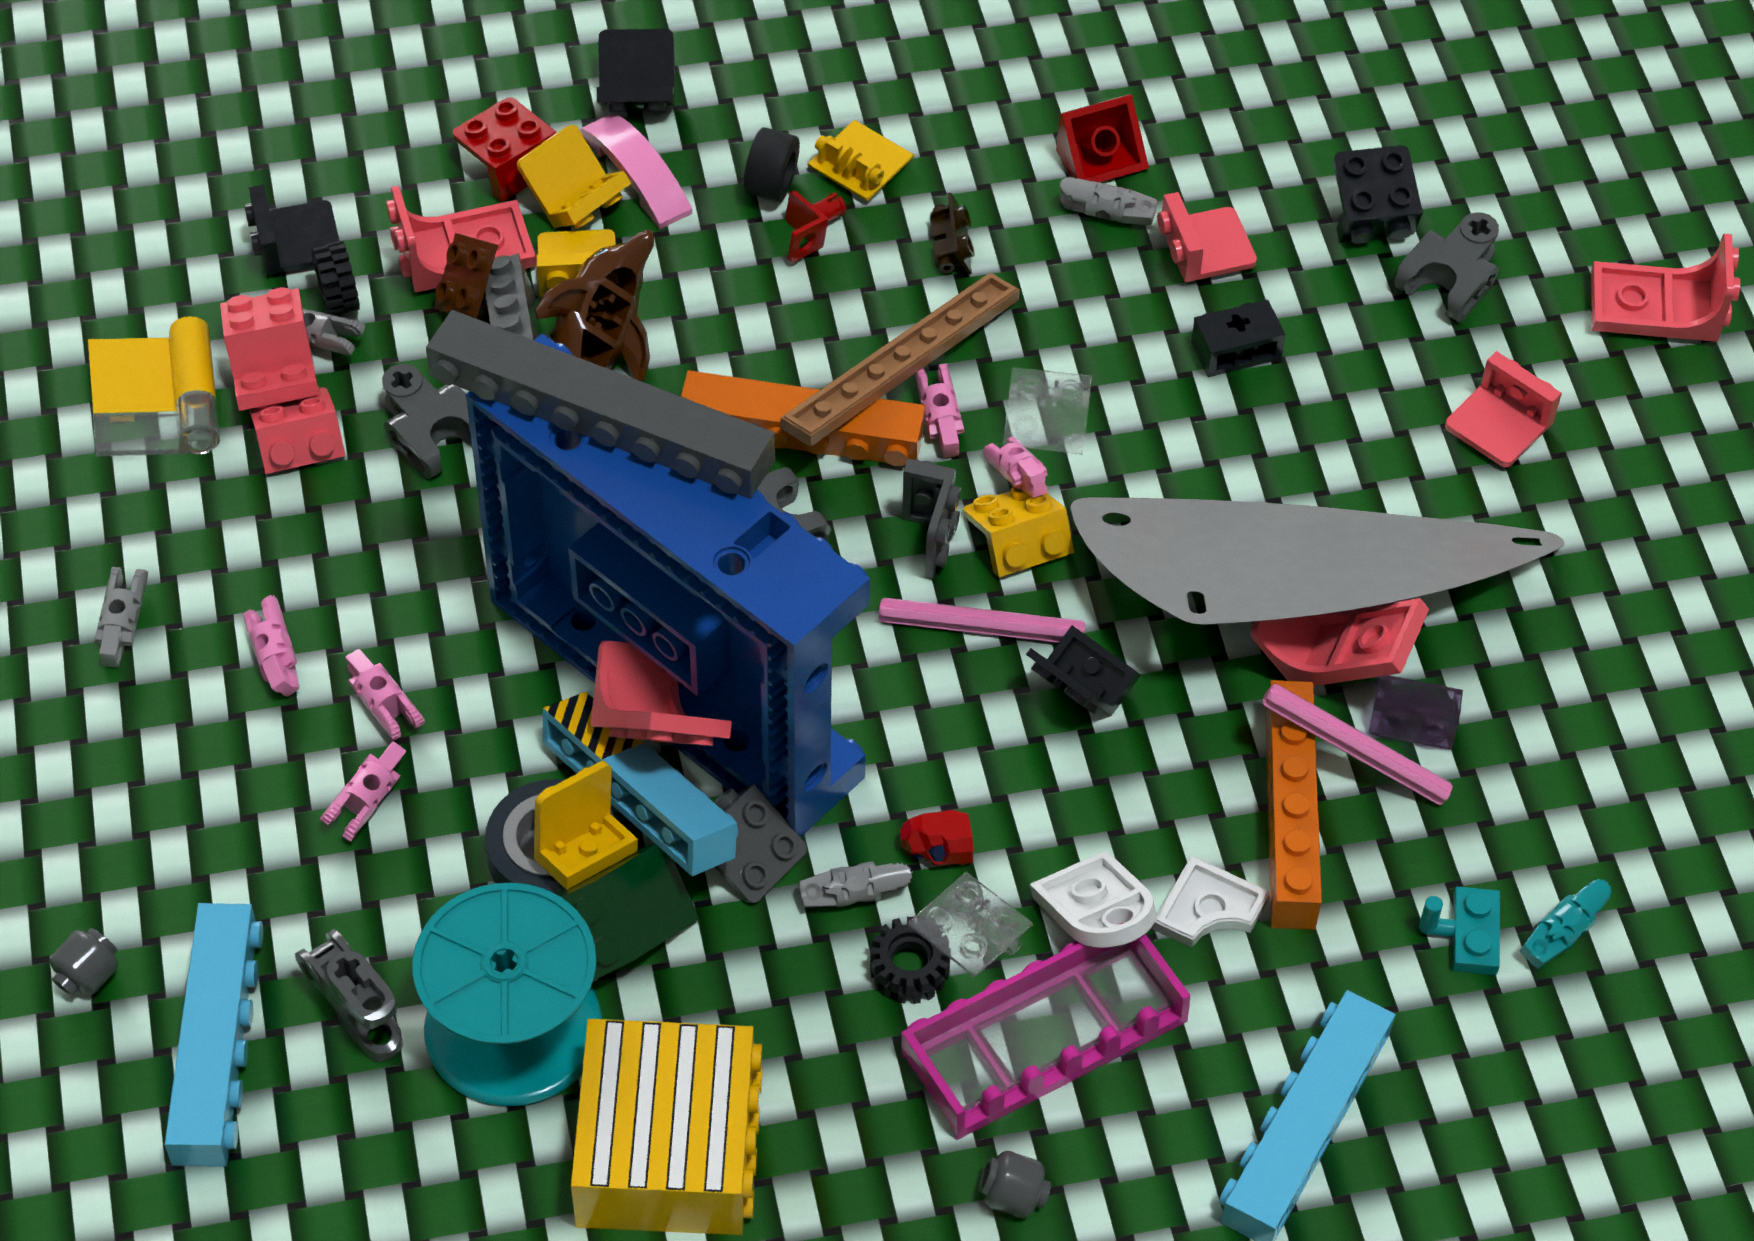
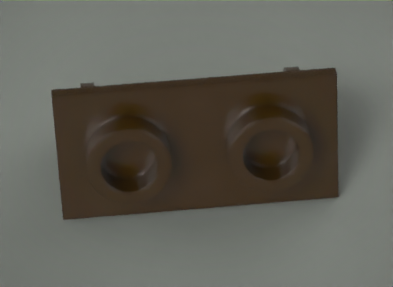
[930,193,975,275]

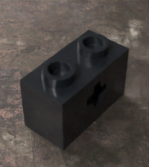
[1191,299,1286,377]

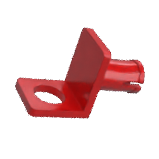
[785,190,846,263]

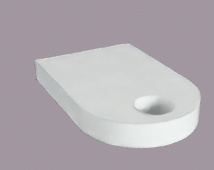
[1030,850,1156,948]

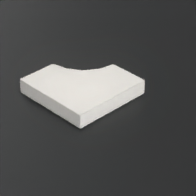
[1152,855,1270,948]

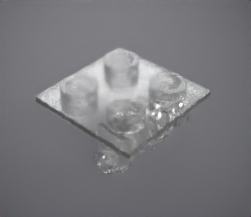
[1003,367,1092,455]
[908,871,1033,978]

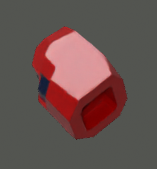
[900,810,974,866]

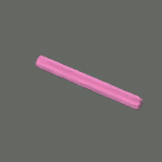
[879,598,1085,643]
[1262,684,1453,805]

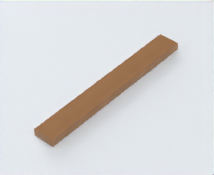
[780,273,1020,447]

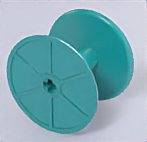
[412,883,602,1106]

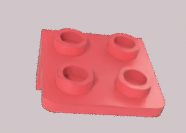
[1157,192,1257,282]
[1445,351,1562,467]
[249,386,345,474]

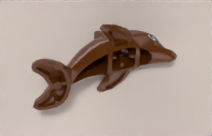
[534,230,654,381]

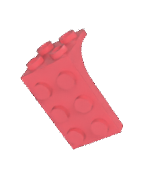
[386,185,536,293]
[1591,234,1740,342]
[1250,598,1429,686]
[591,641,732,746]

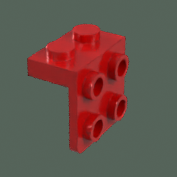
[453,97,557,202]

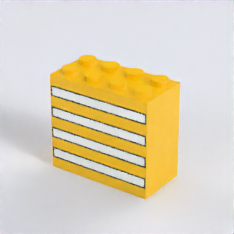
[571,1019,763,1235]

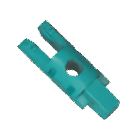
[1519,878,1612,969]

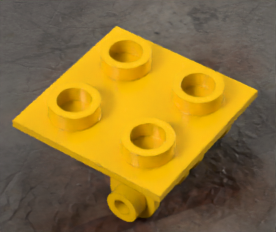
[808,120,914,202]

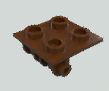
[434,233,498,319]

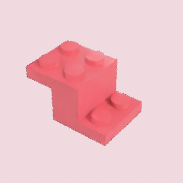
[220,287,319,411]

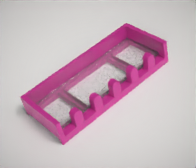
[901,923,1191,1140]

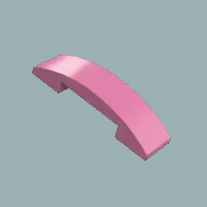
[580,113,692,229]

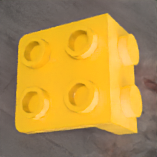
[517,125,631,229]
[536,229,616,297]
[963,486,1074,578]
[534,761,638,890]

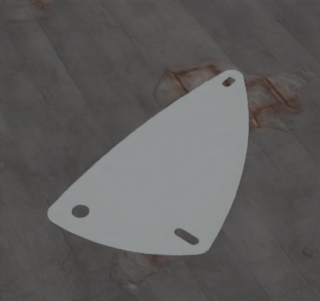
[1070,497,1564,625]

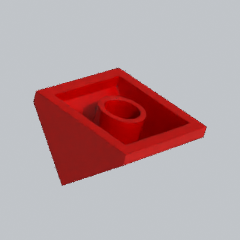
[1056,94,1149,182]

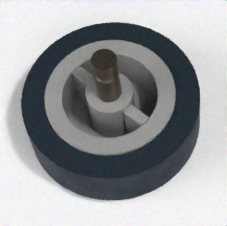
[485,779,615,892]

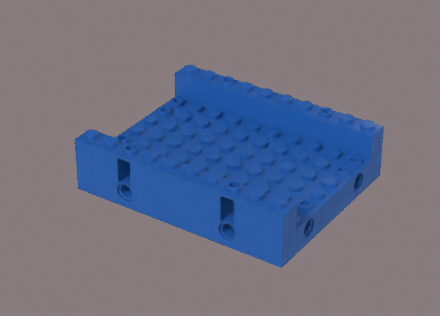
[466,333,870,837]

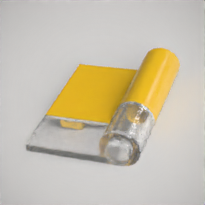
[88,316,220,456]

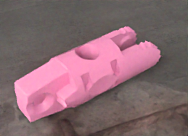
[914,363,965,458]
[983,437,1048,498]
[243,595,300,697]
[345,649,425,741]
[320,741,406,842]

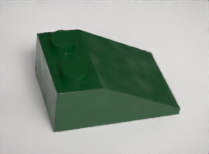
[552,843,699,981]

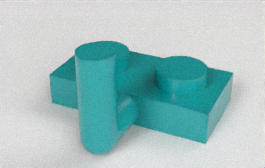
[1419,886,1500,975]

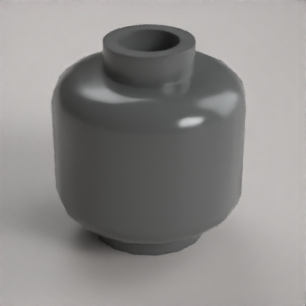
[50,928,118,996]
[979,1151,1051,1218]

